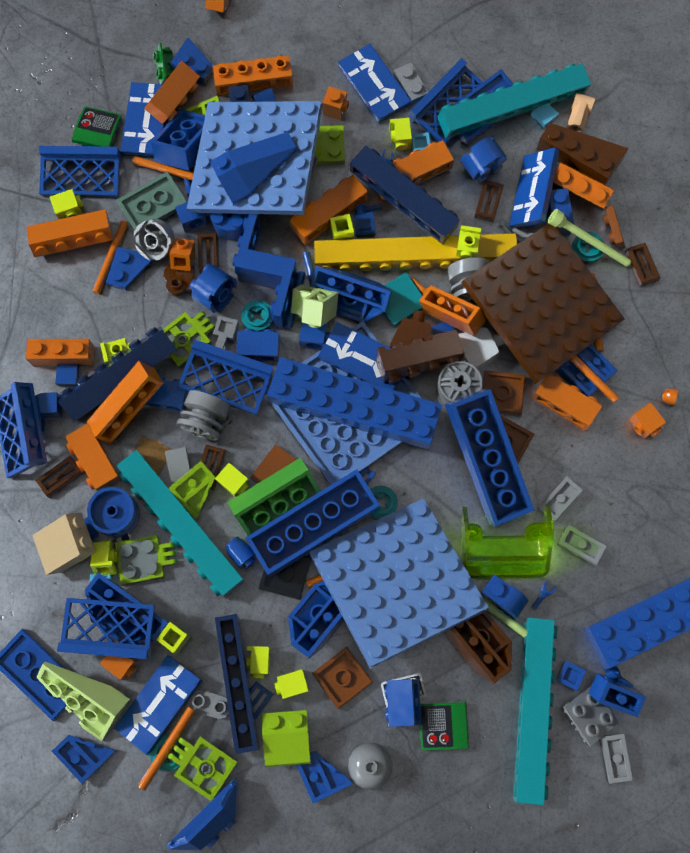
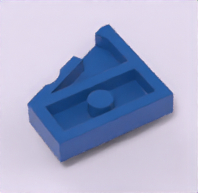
[170,38,213,84]
[106,247,155,290]
[52,735,115,784]
[296,751,353,804]

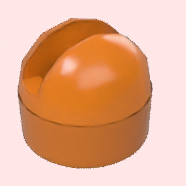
[662,388,678,406]

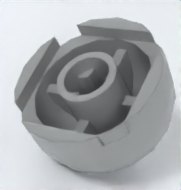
[134,219,175,260]
[348,743,393,790]

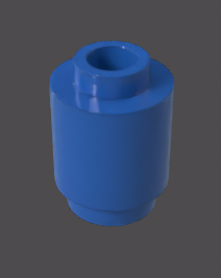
[225,536,256,569]

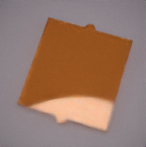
[132,435,172,476]

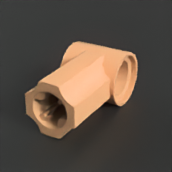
[567,93,595,133]

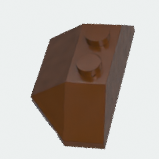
[445,611,512,684]

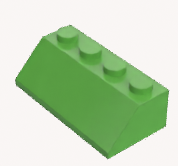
[227,458,321,536]

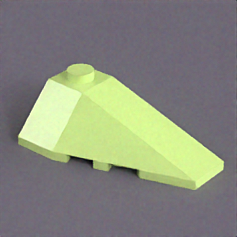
[37,661,130,742]

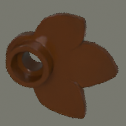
[163,265,196,296]

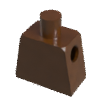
[389,311,431,348]

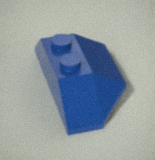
[311,265,392,322]
[85,572,169,645]
[288,582,344,659]
[166,778,239,850]

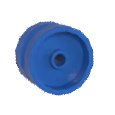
[87,487,140,538]

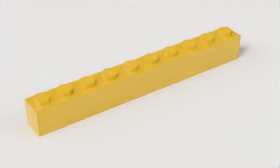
[314,233,517,272]

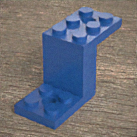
[232,214,298,330]

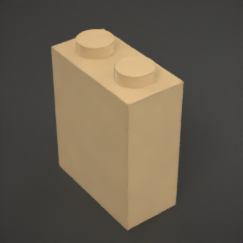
[32,513,96,575]

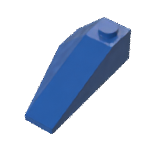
[210,132,297,205]

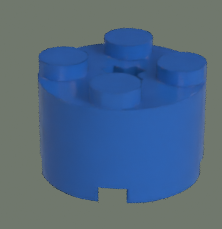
[460,136,507,184]
[210,213,249,240]
[190,264,237,313]

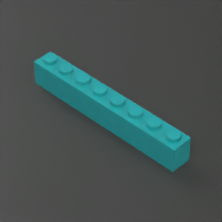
[437,63,592,138]
[117,450,245,598]
[513,618,558,805]

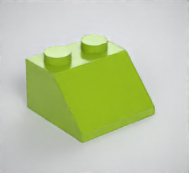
[262,710,311,767]

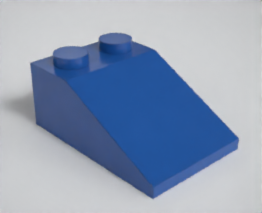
[151,109,205,171]

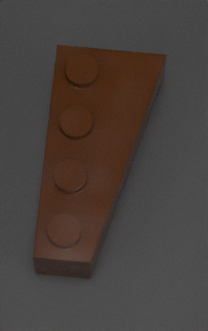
[376,330,465,384]

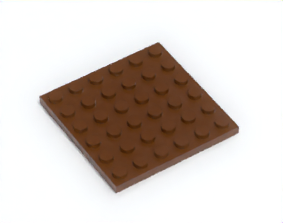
[461,224,625,384]

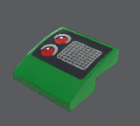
[72,106,122,147]
[420,702,469,750]

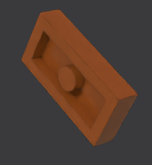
[603,205,626,250]

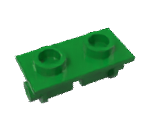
[153,43,174,84]

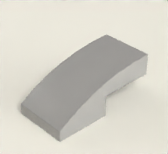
[165,447,190,484]

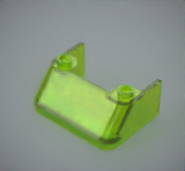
[461,506,555,579]

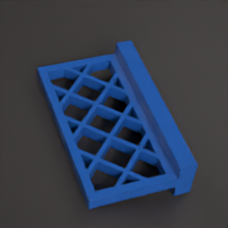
[408,58,483,144]
[39,146,122,197]
[177,339,274,416]
[0,382,47,478]
[57,598,155,660]

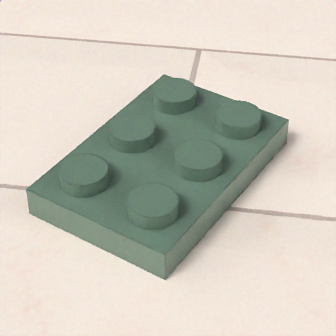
[116,171,187,231]

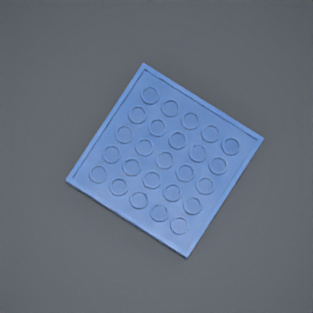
[187,101,323,215]
[264,321,421,485]
[310,498,489,669]

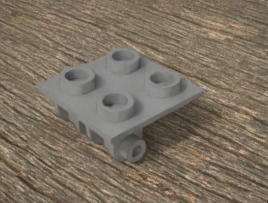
[562,685,619,746]

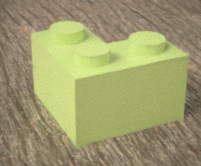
[291,285,339,328]

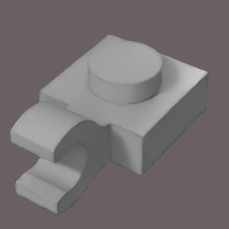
[213,316,239,350]

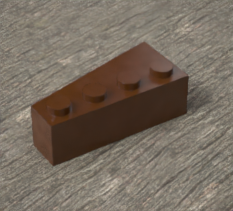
[536,123,629,185]

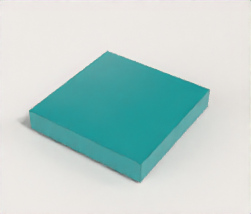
[384,272,423,327]

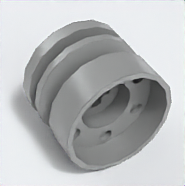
[448,257,490,305]
[436,361,482,410]
[176,390,230,441]

